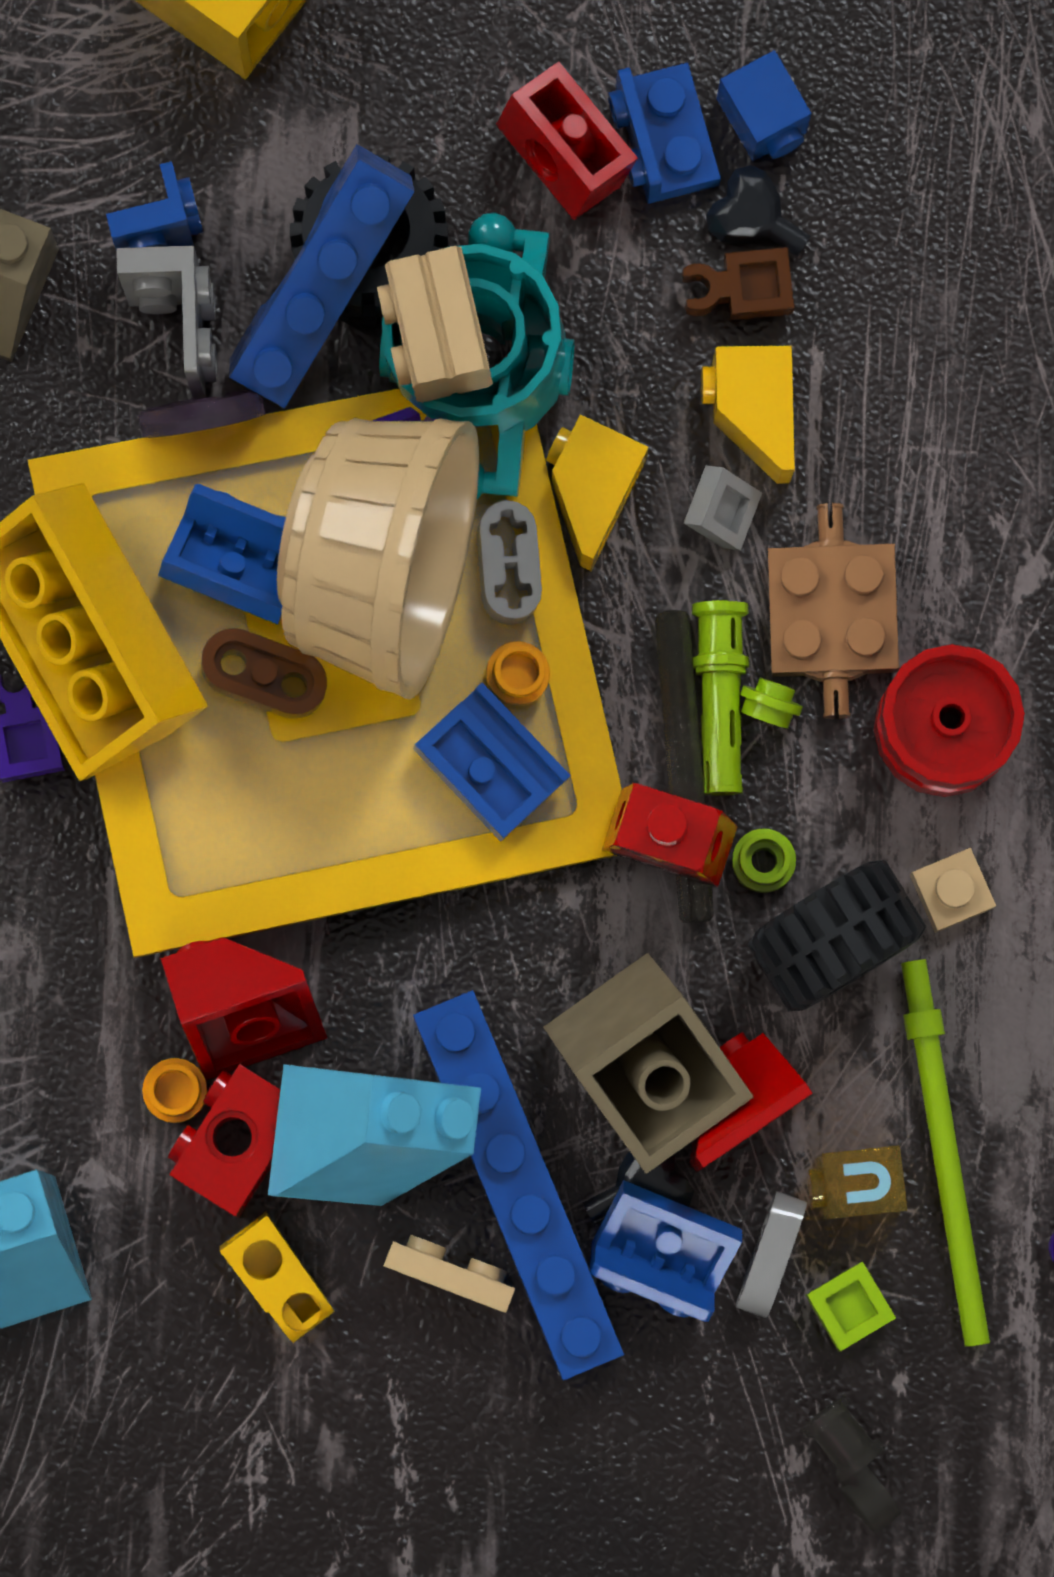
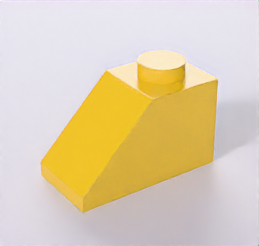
[701,346,795,484]
[546,414,649,572]

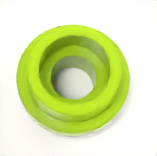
[740,678,803,729]
[732,828,796,893]

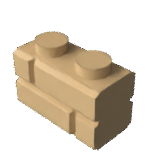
[377,246,493,403]

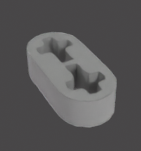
[477,500,542,625]
[736,1191,807,1318]

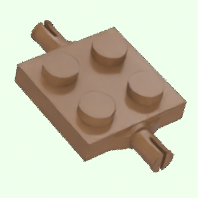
[768,503,899,719]

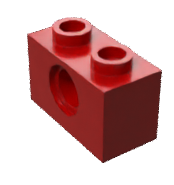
[496,61,638,220]
[168,1064,280,1218]

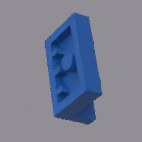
[608,63,721,204]

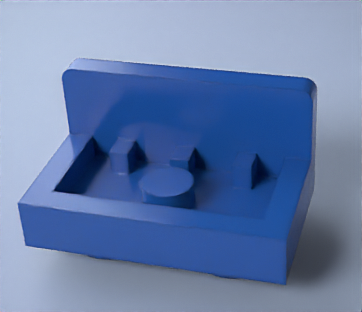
[106,161,203,252]
[158,484,286,624]
[590,1180,742,1322]

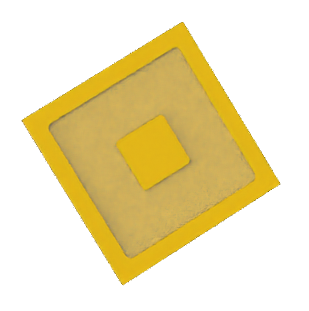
[28,389,622,958]

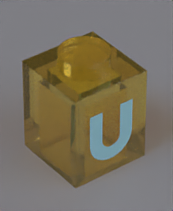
[807,1145,907,1221]

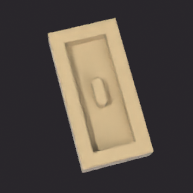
[384,1235,515,1313]

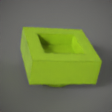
[805,1262,896,1351]

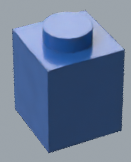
[717,50,812,161]

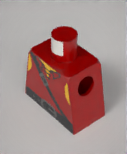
[602,783,738,888]

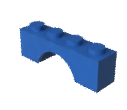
[229,144,415,409]

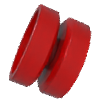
[874,644,1025,797]

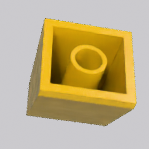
[134,0,307,80]

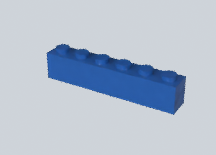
[413,990,624,1380]

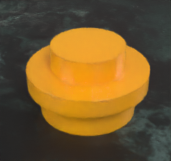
[486,641,550,706]
[142,1058,208,1123]

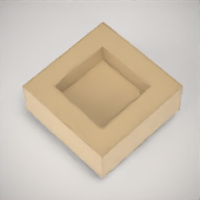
[910,848,996,933]

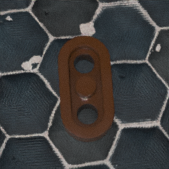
[201,628,327,719]

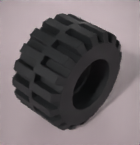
[290,154,448,327]
[748,860,927,1012]

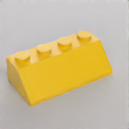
[0,483,208,782]

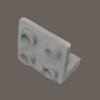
[117,246,217,400]

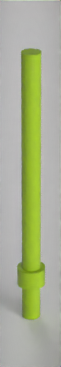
[901,959,990,1347]

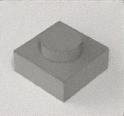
[684,465,762,551]

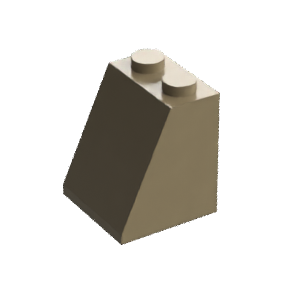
[543,952,754,1174]

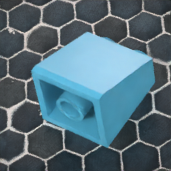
[268,1064,481,1206]
[0,1170,92,1329]

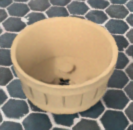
[277,418,479,700]

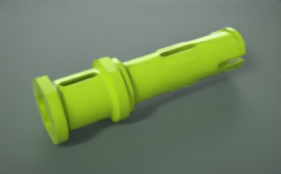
[692,600,749,796]

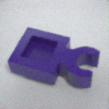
[0,672,65,783]

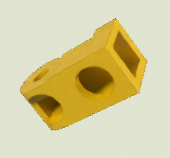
[219,1211,335,1343]

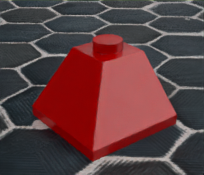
[161,937,327,1080]
[689,1032,813,1173]

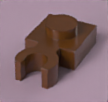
[682,247,794,320]

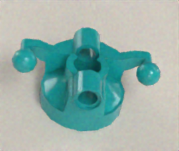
[379,213,575,499]

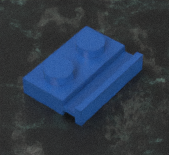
[413,682,571,842]

